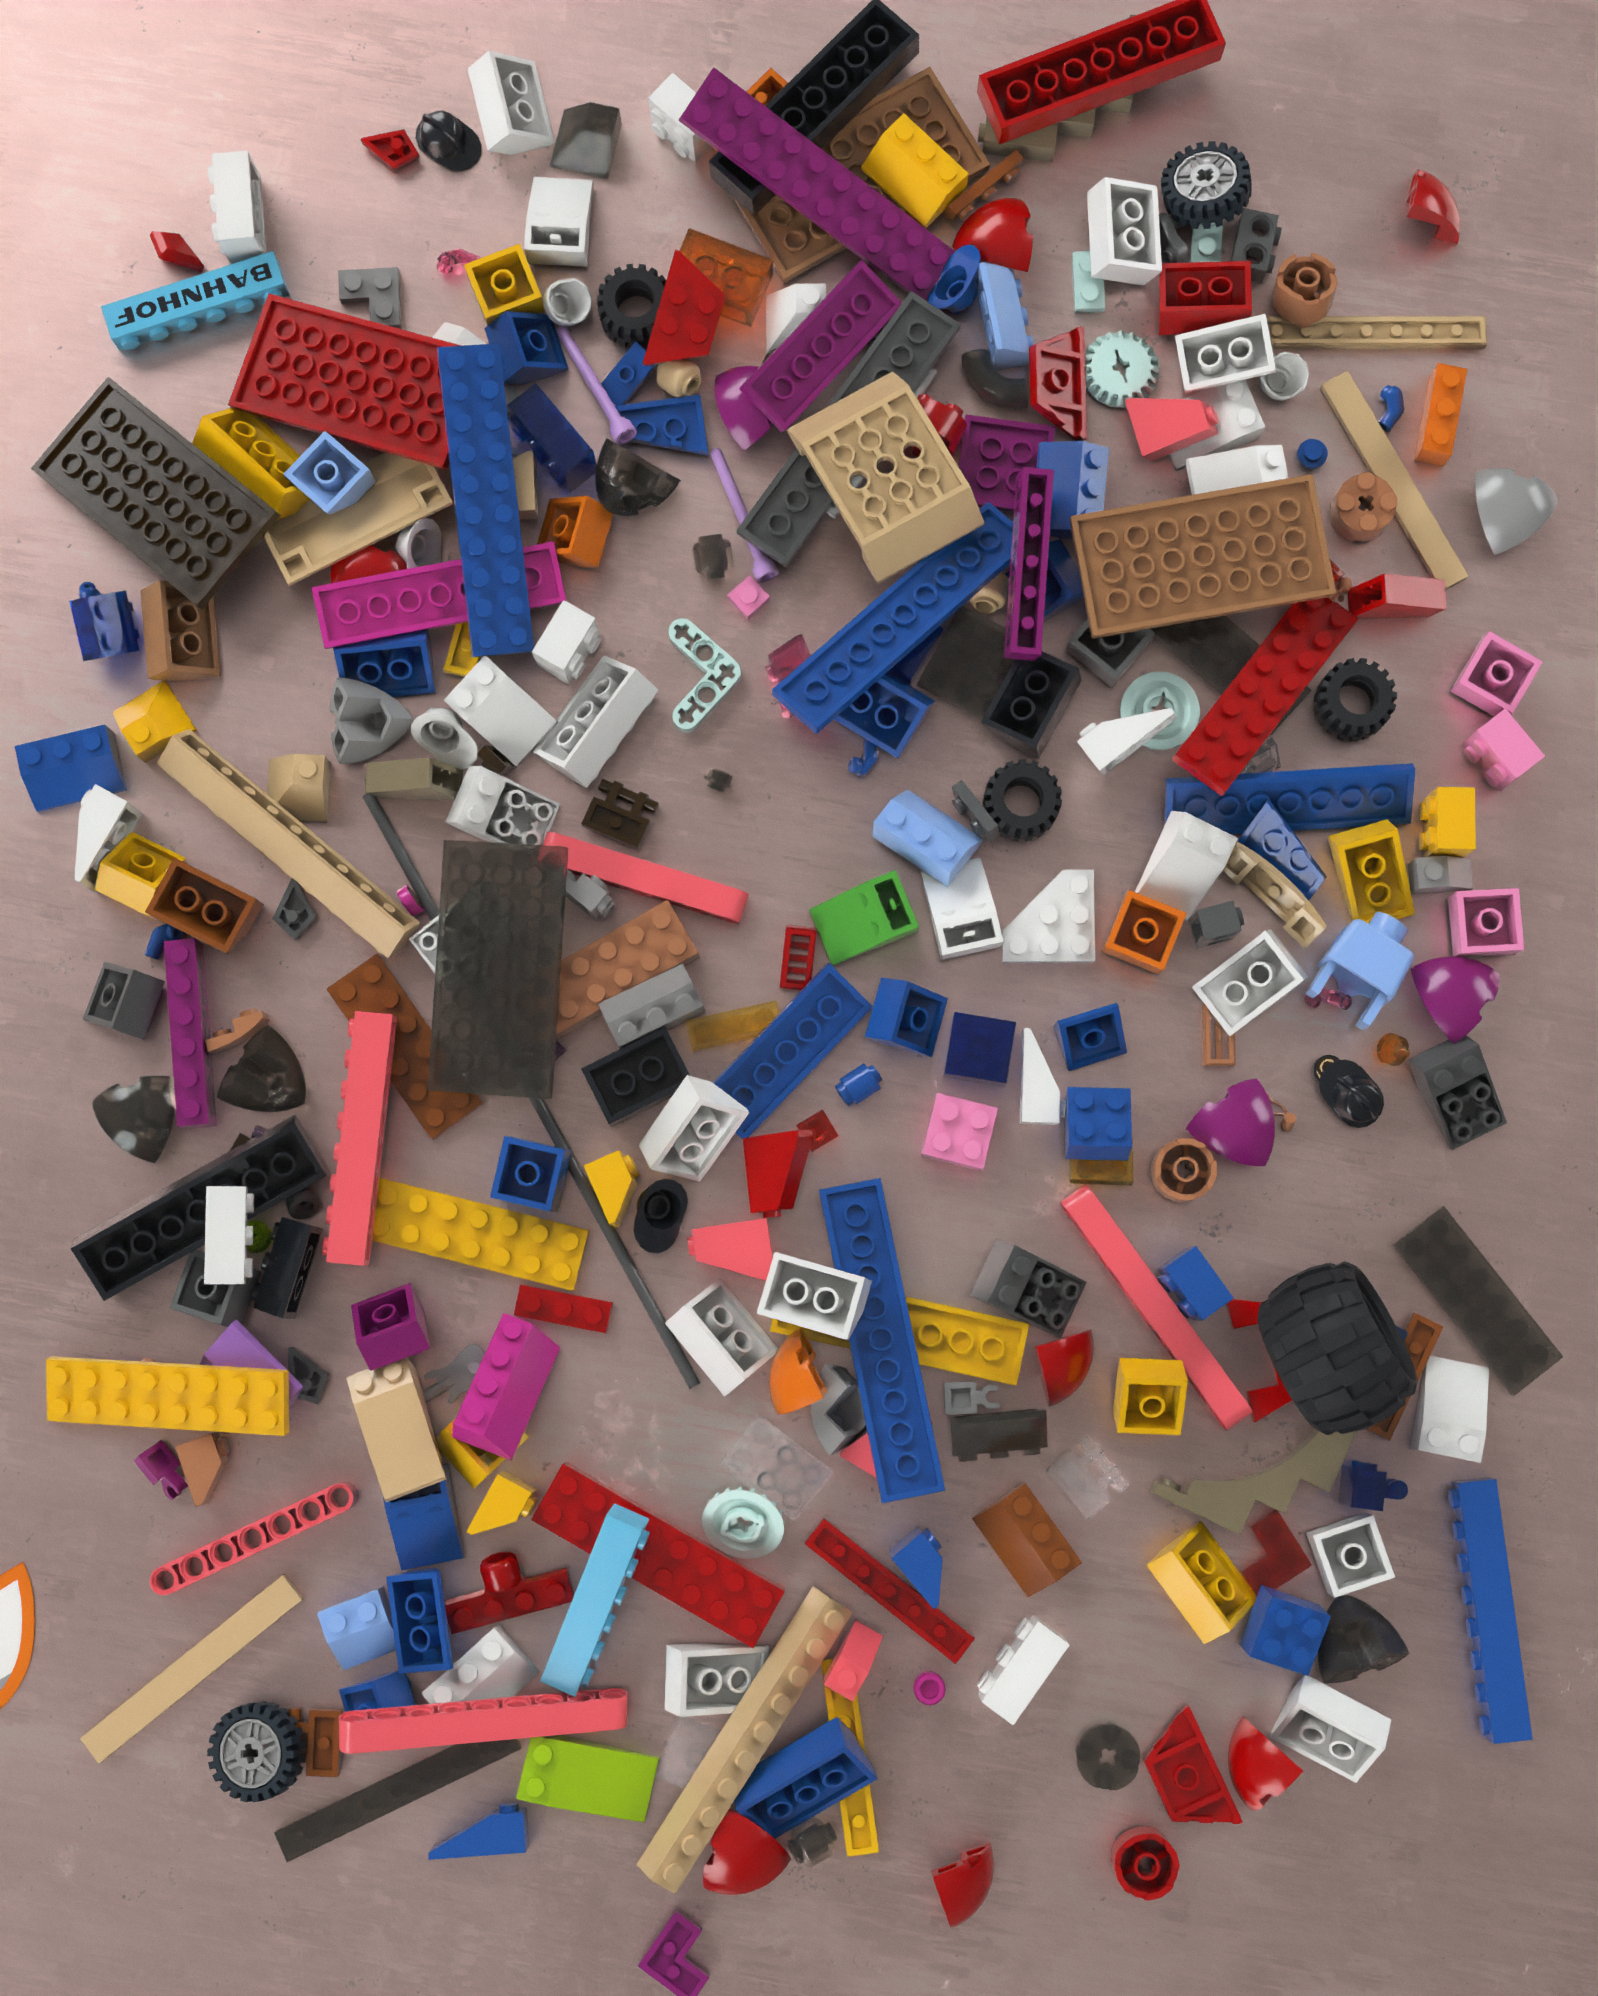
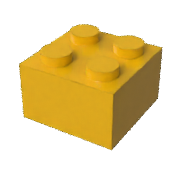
[464,243,545,326]
[1419,787,1476,858]
[1113,1358,1188,1435]

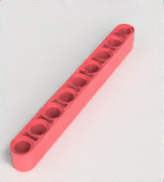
[1060,1184,1253,1431]
[339,1688,627,1754]

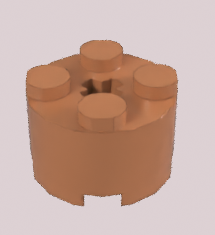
[1271,253,1338,328]
[1330,472,1398,542]
[1150,1138,1217,1202]

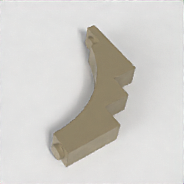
[978,14,1136,162]
[1149,1428,1357,1535]

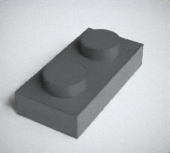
[952,780,1000,843]

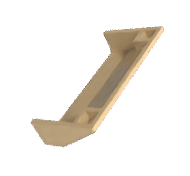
[263,452,453,586]

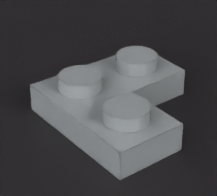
[338,267,402,329]

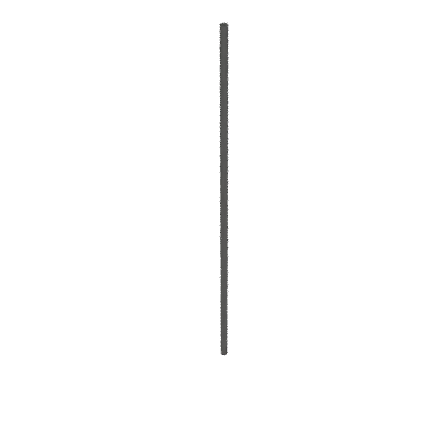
[363,794,700,1389]

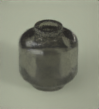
[692,534,734,579]
[787,1817,838,1867]

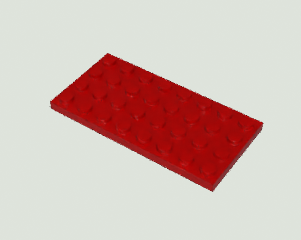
[228,294,462,470]

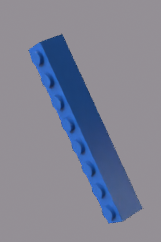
[1448,1477,1533,1744]

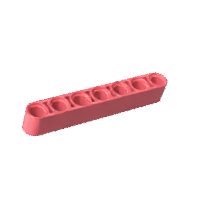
[538,832,749,924]
[149,1482,359,1595]

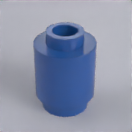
[834,1063,882,1107]

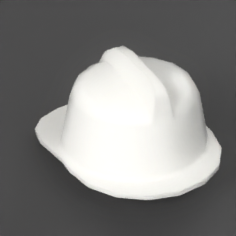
[396,518,442,569]
[411,707,478,769]

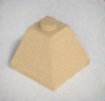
[267,754,331,823]

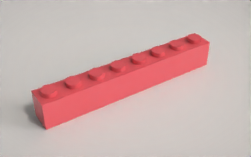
[322,1011,397,1266]

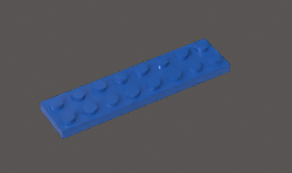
[1164,763,1416,834]

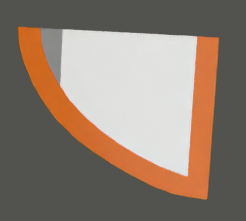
[0,1562,35,1709]

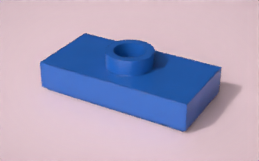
[601,341,659,406]

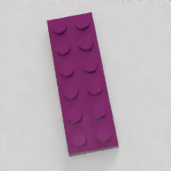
[739,260,902,433]

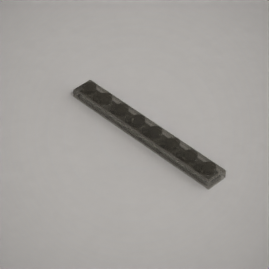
[274,1739,522,1862]

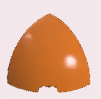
[769,1327,827,1415]

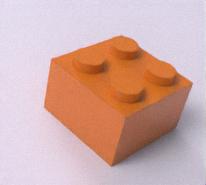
[1102,890,1187,975]

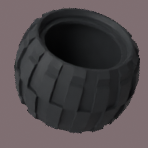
[1257,1261,1418,1435]

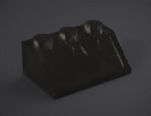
[947,1408,1048,1462]

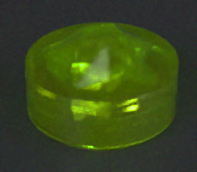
[247,1220,272,1253]

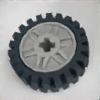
[1161,141,1252,229]
[207,1701,306,1802]

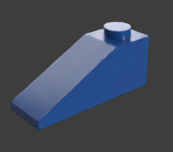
[428,1802,529,1860]

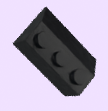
[981,651,1082,759]
[252,1217,323,1319]

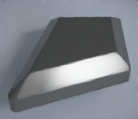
[272,878,317,940]
[288,1347,329,1404]

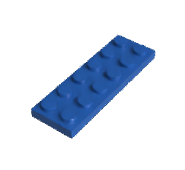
[713,963,873,1140]

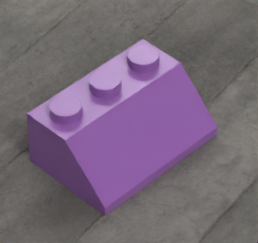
[199,1319,303,1410]

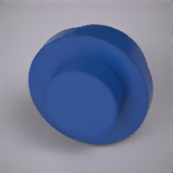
[1297,439,1328,469]

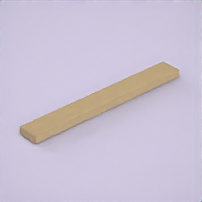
[1251,316,1487,349]
[1320,371,1469,590]
[79,1574,304,1764]

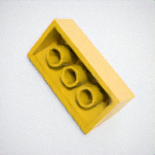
[192,407,310,520]

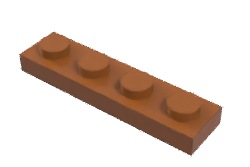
[1365,1312,1444,1441]

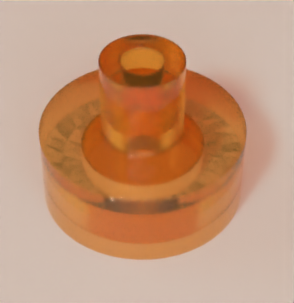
[1376,1033,1410,1066]

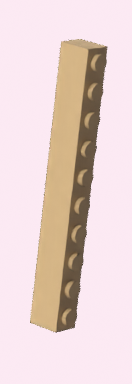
[157,729,420,958]
[636,1586,853,1894]

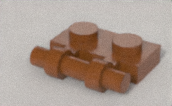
[288,1707,343,1777]

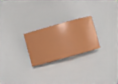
[205,1008,270,1055]

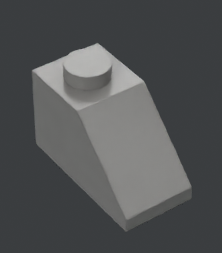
[1408,856,1473,894]

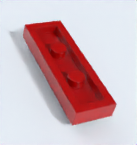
[514,1284,613,1333]

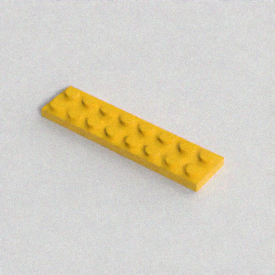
[372,1178,590,1291]
[770,1296,1029,1386]
[46,1356,289,1436]

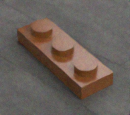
[944,150,1024,223]

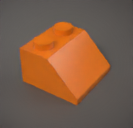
[537,496,614,568]

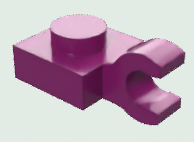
[134,1440,188,1501]

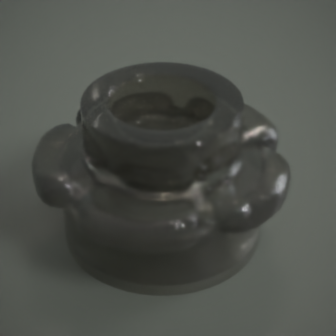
[704,767,733,792]

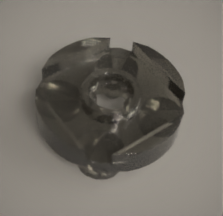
[1075,1722,1140,1790]

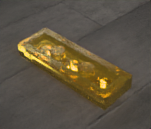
[686,1000,779,1052]

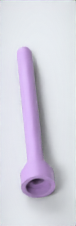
[556,326,637,445]
[711,448,779,583]

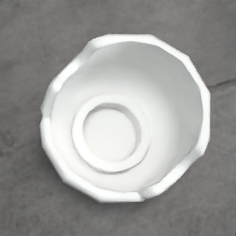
[543,278,592,326]
[1259,352,1310,401]

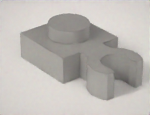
[944,1381,999,1415]

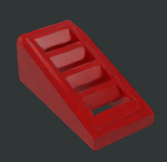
[779,925,817,990]

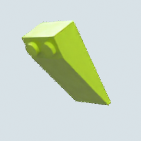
[516,1735,659,1823]

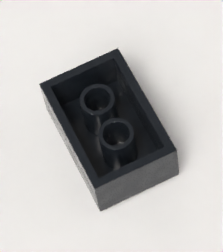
[581,1027,690,1127]

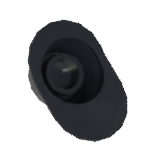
[415,110,482,171]
[1319,1059,1384,1128]
[633,1179,688,1253]

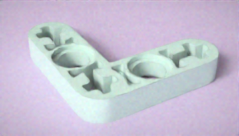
[668,618,741,733]

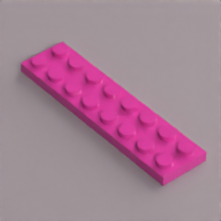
[311,541,567,649]

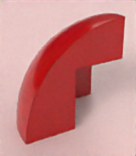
[1406,169,1461,244]
[951,198,1033,272]
[330,545,407,583]
[1034,1329,1094,1407]
[1228,1716,1303,1811]
[703,1808,791,1895]
[931,1843,994,1928]

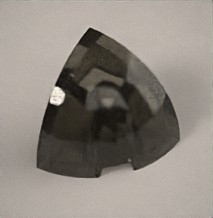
[595,438,681,516]
[217,1024,306,1112]
[92,1076,176,1163]
[1318,1595,1410,1684]

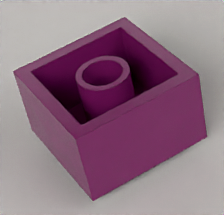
[351,1283,430,1371]

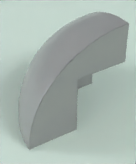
[1475,468,1558,555]
[330,677,413,764]
[811,1364,867,1455]

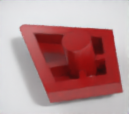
[361,129,419,170]
[150,231,204,272]

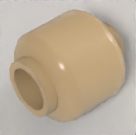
[656,358,702,398]
[969,572,1009,613]

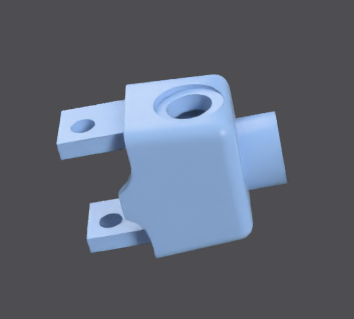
[1305,912,1414,1030]

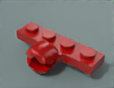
[444,1551,574,1634]

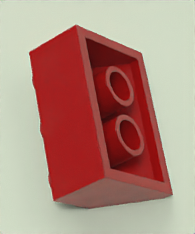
[1159,261,1252,335]

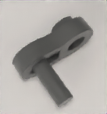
[1159,213,1191,263]

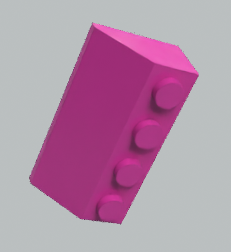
[452,1313,560,1461]

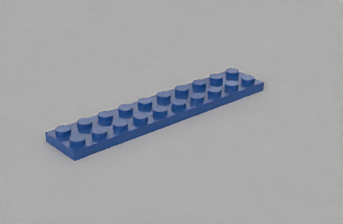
[437,343,534,658]
[772,502,1013,734]
[819,1178,945,1504]

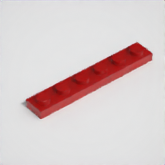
[804,1518,975,1664]

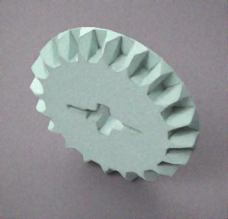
[1084,330,1160,407]
[1120,671,1200,750]
[702,1486,785,1559]

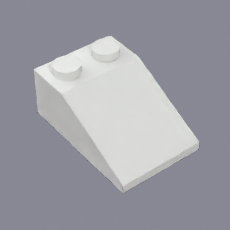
[1169,380,1265,471]
[1185,445,1288,495]
[444,655,558,766]
[1077,708,1178,775]
[74,784,143,893]
[1135,811,1238,921]
[1192,929,1309,1036]
[1409,1356,1489,1463]
[665,1643,769,1717]

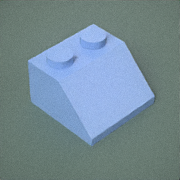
[283,431,376,515]
[317,1586,396,1670]

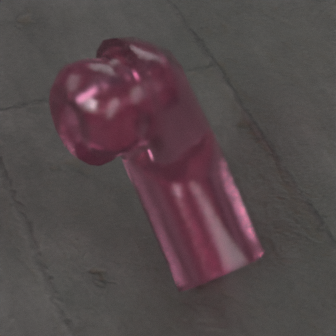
[436,248,482,274]
[1304,988,1352,1010]

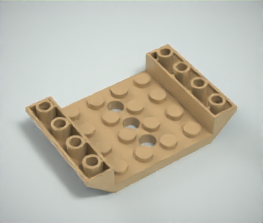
[787,371,985,584]

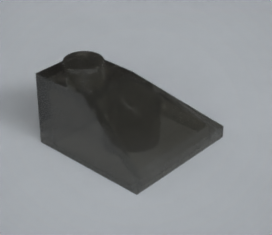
[550,102,622,179]

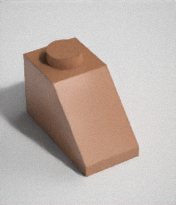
[175,1432,230,1507]

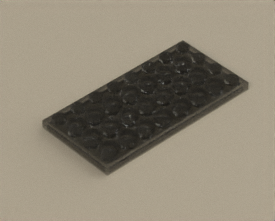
[428,840,568,1099]

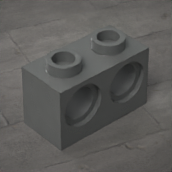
[1230,208,1282,283]
[1188,900,1244,949]

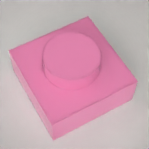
[727,575,770,620]

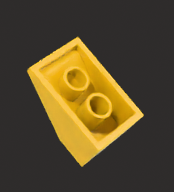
[1328,819,1415,924]

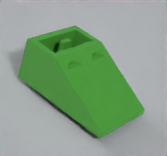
[809,870,919,966]

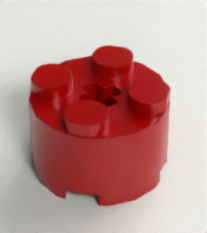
[911,394,967,457]
[1110,1826,1180,1901]

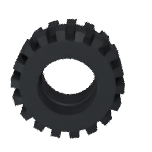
[597,263,666,348]
[1313,658,1397,741]
[982,759,1062,842]

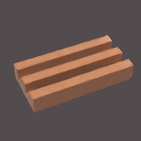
[1202,1004,1236,1066]

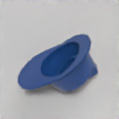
[928,245,981,315]

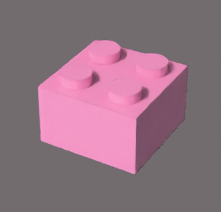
[1450,631,1543,717]
[1462,708,1545,791]
[1448,888,1524,958]
[921,1093,998,1171]

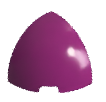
[714,366,771,451]
[1411,957,1500,1044]
[1186,1078,1275,1166]

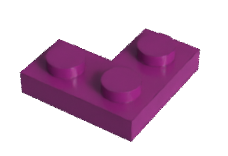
[638,1909,710,1996]

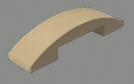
[1223,841,1327,949]

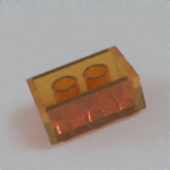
[679,228,773,327]

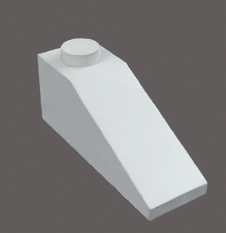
[1019,1028,1066,1125]

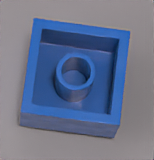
[1064,1087,1132,1161]
[490,1136,572,1212]
[1157,1246,1234,1321]
[1239,1585,1331,1676]

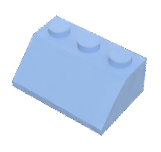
[976,262,1034,371]
[872,790,983,887]

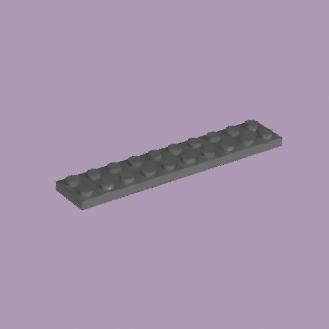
[736,291,961,568]

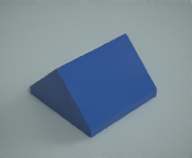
[1053,1003,1127,1071]

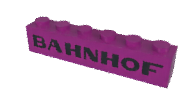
[1004,467,1054,661]
[164,938,217,1129]

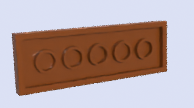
[327,954,484,1140]

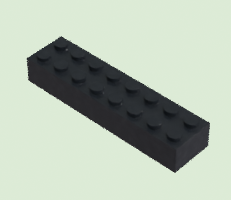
[709,0,919,216]
[70,1115,327,1301]

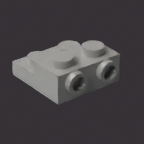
[543,864,616,921]

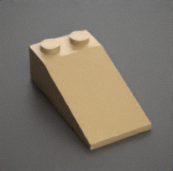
[346,1357,447,1502]

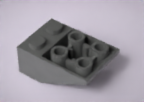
[1408,1035,1507,1150]
[970,1238,1087,1339]

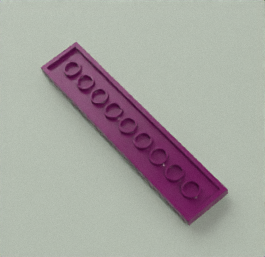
[678,67,955,300]

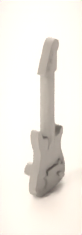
[423,1344,485,1403]

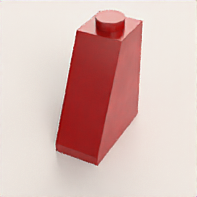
[1348,573,1447,619]
[743,1130,813,1219]

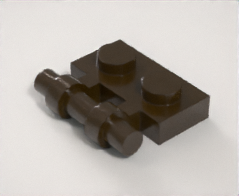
[581,779,659,850]

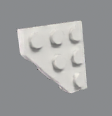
[1001,870,1095,963]

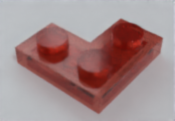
[1240,1510,1312,1597]

